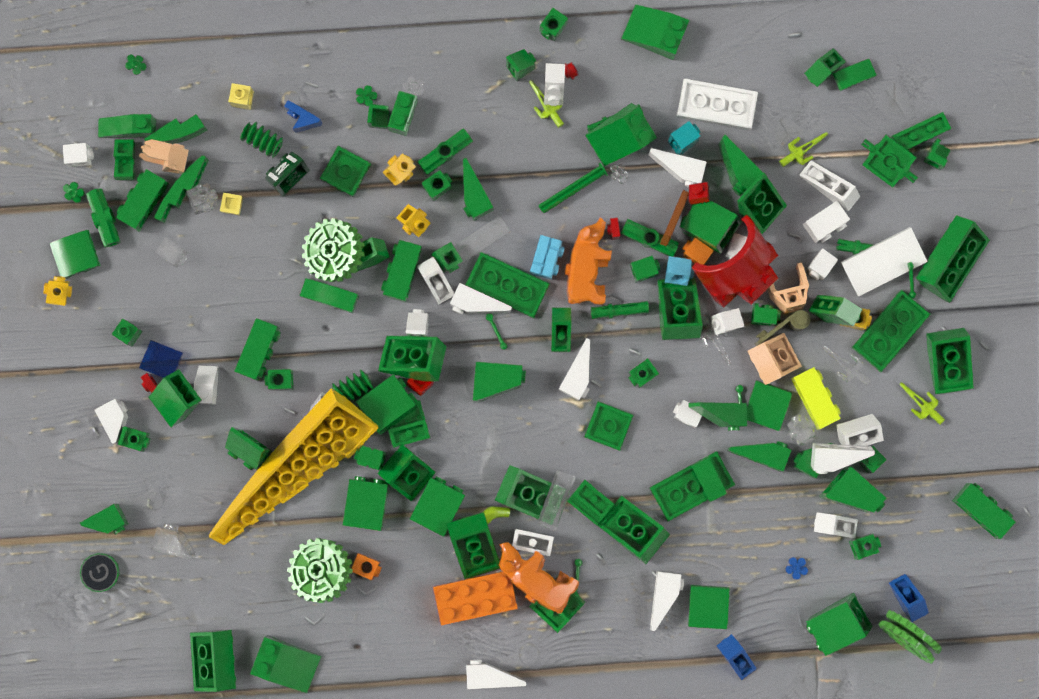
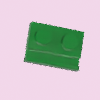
[567,479,614,526]

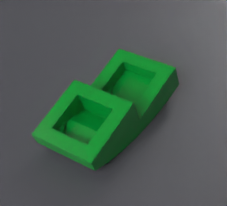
[832,59,877,91]
[113,139,135,180]
[691,457,727,502]

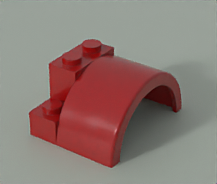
[692,215,779,308]

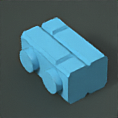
[530,235,565,280]

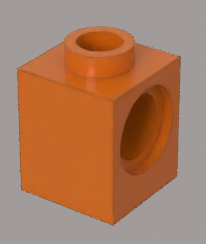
[682,238,714,265]
[351,553,382,580]

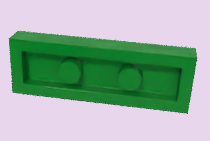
[891,112,952,150]

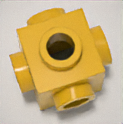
[382,153,416,186]
[396,204,431,237]
[43,276,72,306]

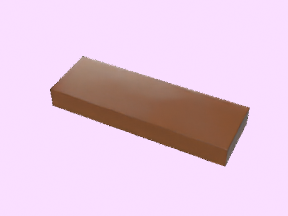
[660,190,689,246]

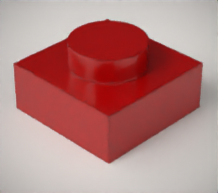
[689,182,709,204]
[606,218,620,240]
[141,373,158,393]
[406,378,434,396]

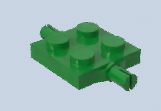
[861,134,918,188]

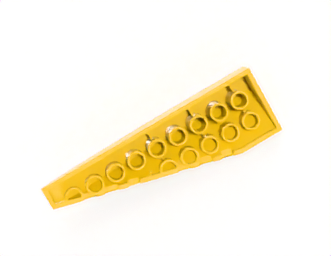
[209,388,379,545]

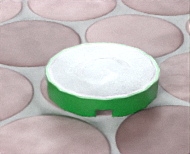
[80,553,120,592]

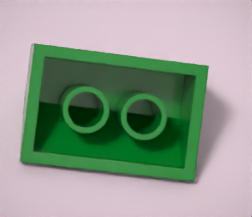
[190,630,236,692]

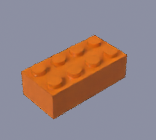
[433,571,518,626]

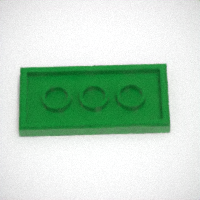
[465,252,550,319]
[851,290,931,373]
[649,451,735,522]

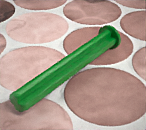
[539,163,608,213]

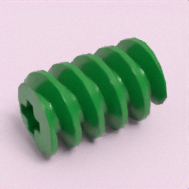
[240,122,284,159]
[332,370,374,400]

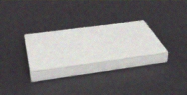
[677,79,758,130]
[841,227,928,297]

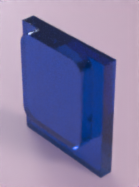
[139,340,183,378]

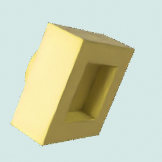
[220,193,243,216]

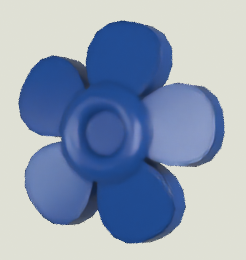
[785,557,808,579]

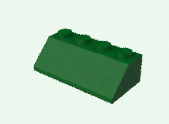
[916,215,990,303]

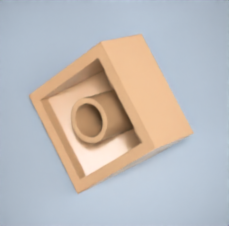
[748,333,802,385]

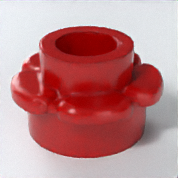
[565,62,579,80]

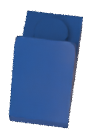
[284,100,322,133]

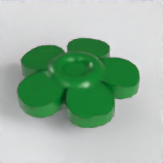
[125,54,147,75]
[356,85,377,106]
[63,182,85,203]

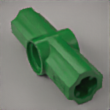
[418,128,473,175]
[86,188,121,248]
[620,219,679,257]

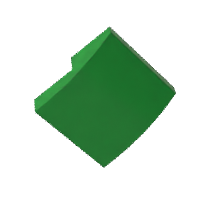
[50,230,101,279]
[747,380,792,431]
[388,400,430,448]
[529,576,585,633]
[688,585,730,629]

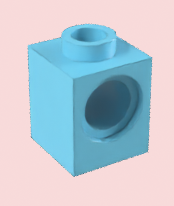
[665,256,694,286]

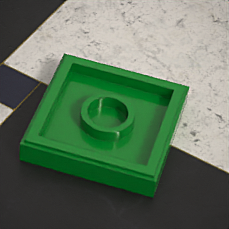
[320,146,372,197]
[584,401,634,451]

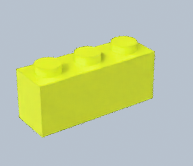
[791,367,841,430]

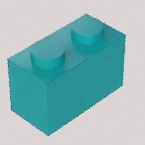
[668,121,701,155]

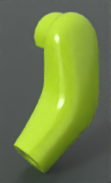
[483,506,510,524]

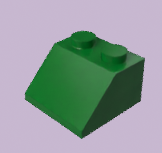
[377,444,436,502]

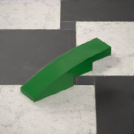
[154,155,209,223]

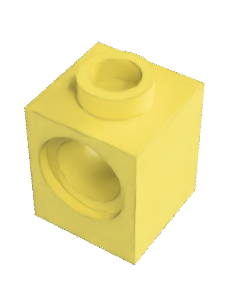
[228,83,254,110]

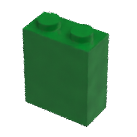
[679,200,742,254]
[149,369,202,428]
[356,374,418,435]
[342,476,389,531]
[410,476,466,537]

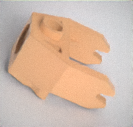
[139,139,189,174]
[767,262,809,314]

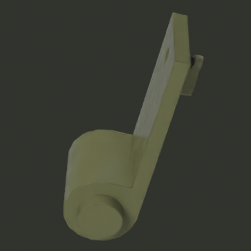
[754,310,811,346]

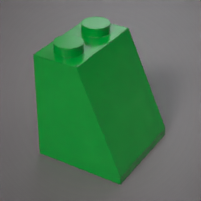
[473,362,526,403]
[819,467,887,513]
[806,592,873,656]

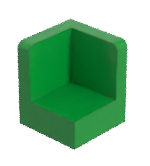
[367,104,390,129]
[923,138,950,170]

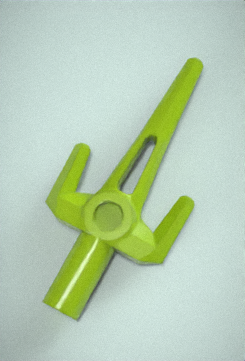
[529,80,564,128]
[779,132,828,167]
[899,382,945,425]

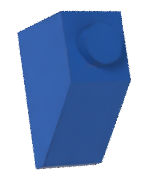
[889,574,929,622]
[716,634,757,680]

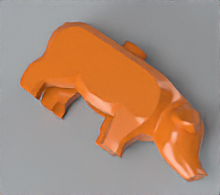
[565,217,612,305]
[499,542,579,614]

